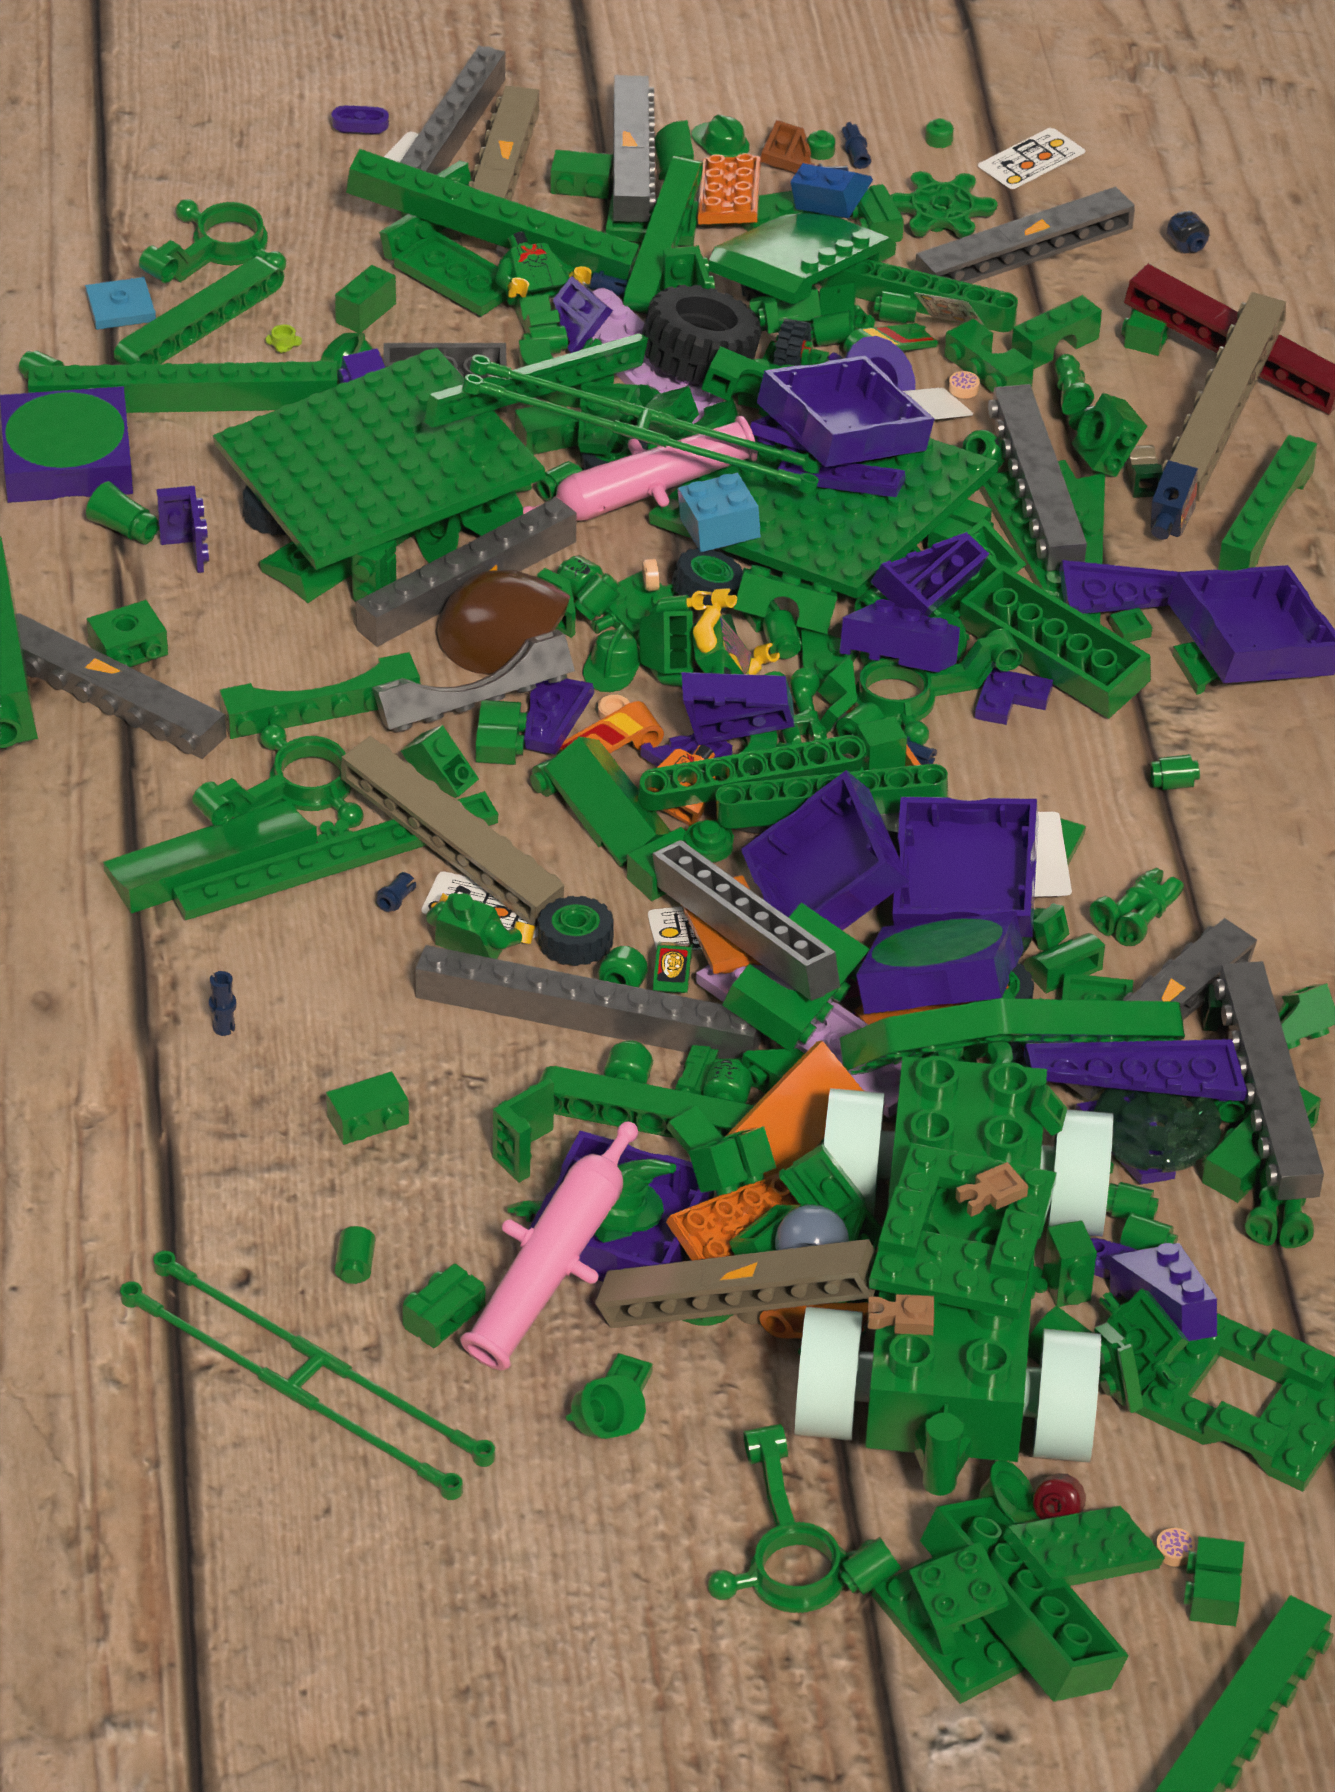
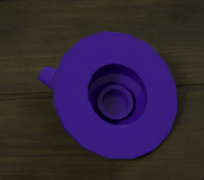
[828,336,916,391]

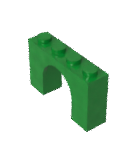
[722,903,870,1052]

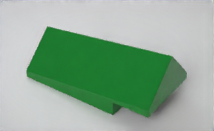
[928,518,1027,618]
[543,736,671,867]

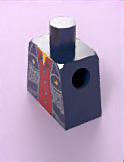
[1150,460,1198,540]

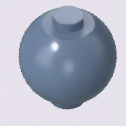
[775,1205,849,1250]

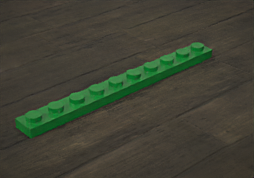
[424,333,648,428]
[173,791,499,921]

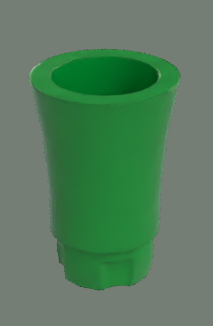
[86,481,159,545]

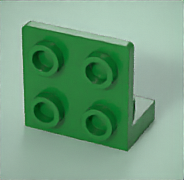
[662,246,715,291]
[493,1078,554,1183]
[909,1542,1009,1656]

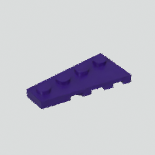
[1059,560,1178,614]

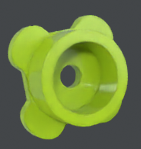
[266,324,302,353]

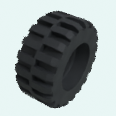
[642,285,762,386]

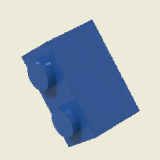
[790,163,873,219]

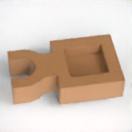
[956,1162,1028,1217]
[868,1294,934,1335]

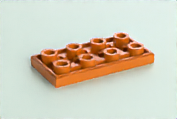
[698,153,761,224]
[680,875,762,974]
[726,1041,864,1178]
[666,1173,800,1261]

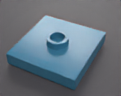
[85,277,156,330]

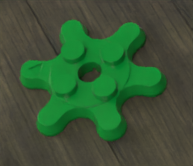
[890,171,998,238]

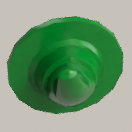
[600,1159,676,1233]

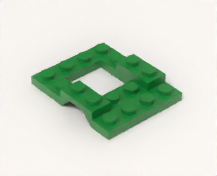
[869,1143,1057,1319]
[1135,1313,1335,1492]

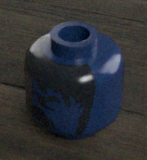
[1166,211,1210,253]

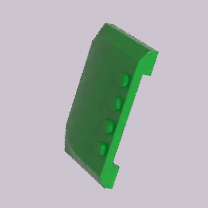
[709,212,896,304]

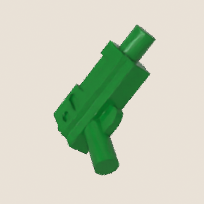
[675,1045,742,1095]

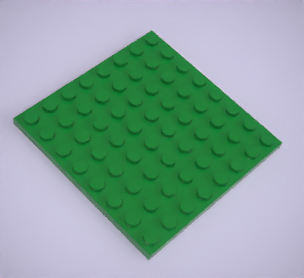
[213,347,546,570]
[649,416,998,599]

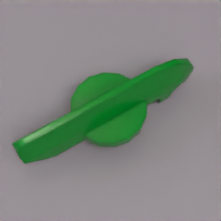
[855,304,875,330]

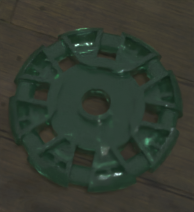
[1094,1088,1222,1173]

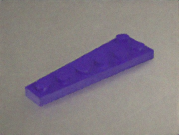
[1024,1039,1247,1101]

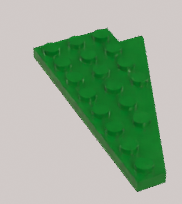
[979,460,1105,624]

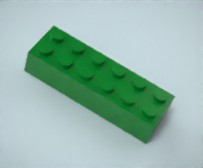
[960,564,1151,719]
[920,1496,1129,1702]

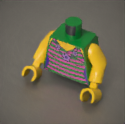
[692,588,780,675]

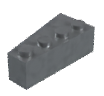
[384,343,507,413]

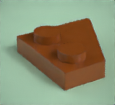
[760,120,815,173]

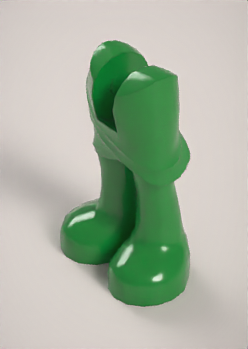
[1055,354,1095,431]
[765,667,828,744]
[1089,867,1184,946]
[1245,1162,1314,1249]

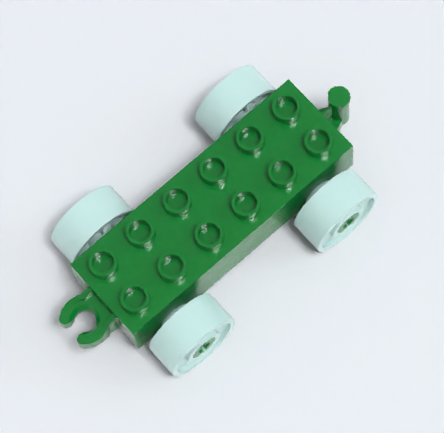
[795,1042,1113,1496]

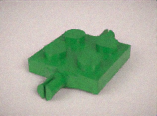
[591,571,678,640]
[1099,1288,1189,1392]

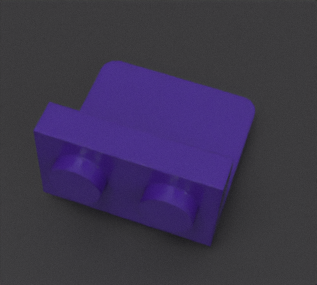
[156,485,209,573]

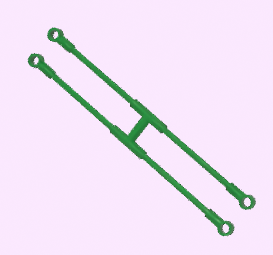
[462,355,822,494]
[120,1251,495,1500]

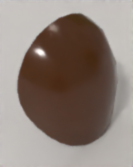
[437,570,570,674]

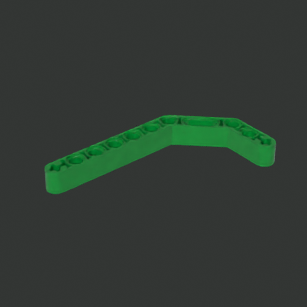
[839,998,1185,1075]

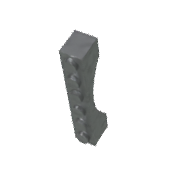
[372,629,575,732]

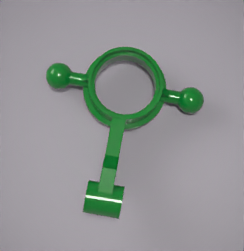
[139,199,287,283]
[855,629,1023,745]
[192,724,364,828]
[707,1423,875,1613]

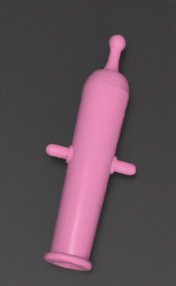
[523,416,758,521]
[460,1121,638,1371]

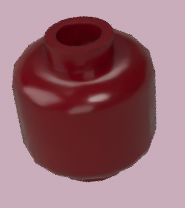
[1033,1473,1086,1520]

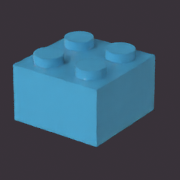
[678,473,761,552]

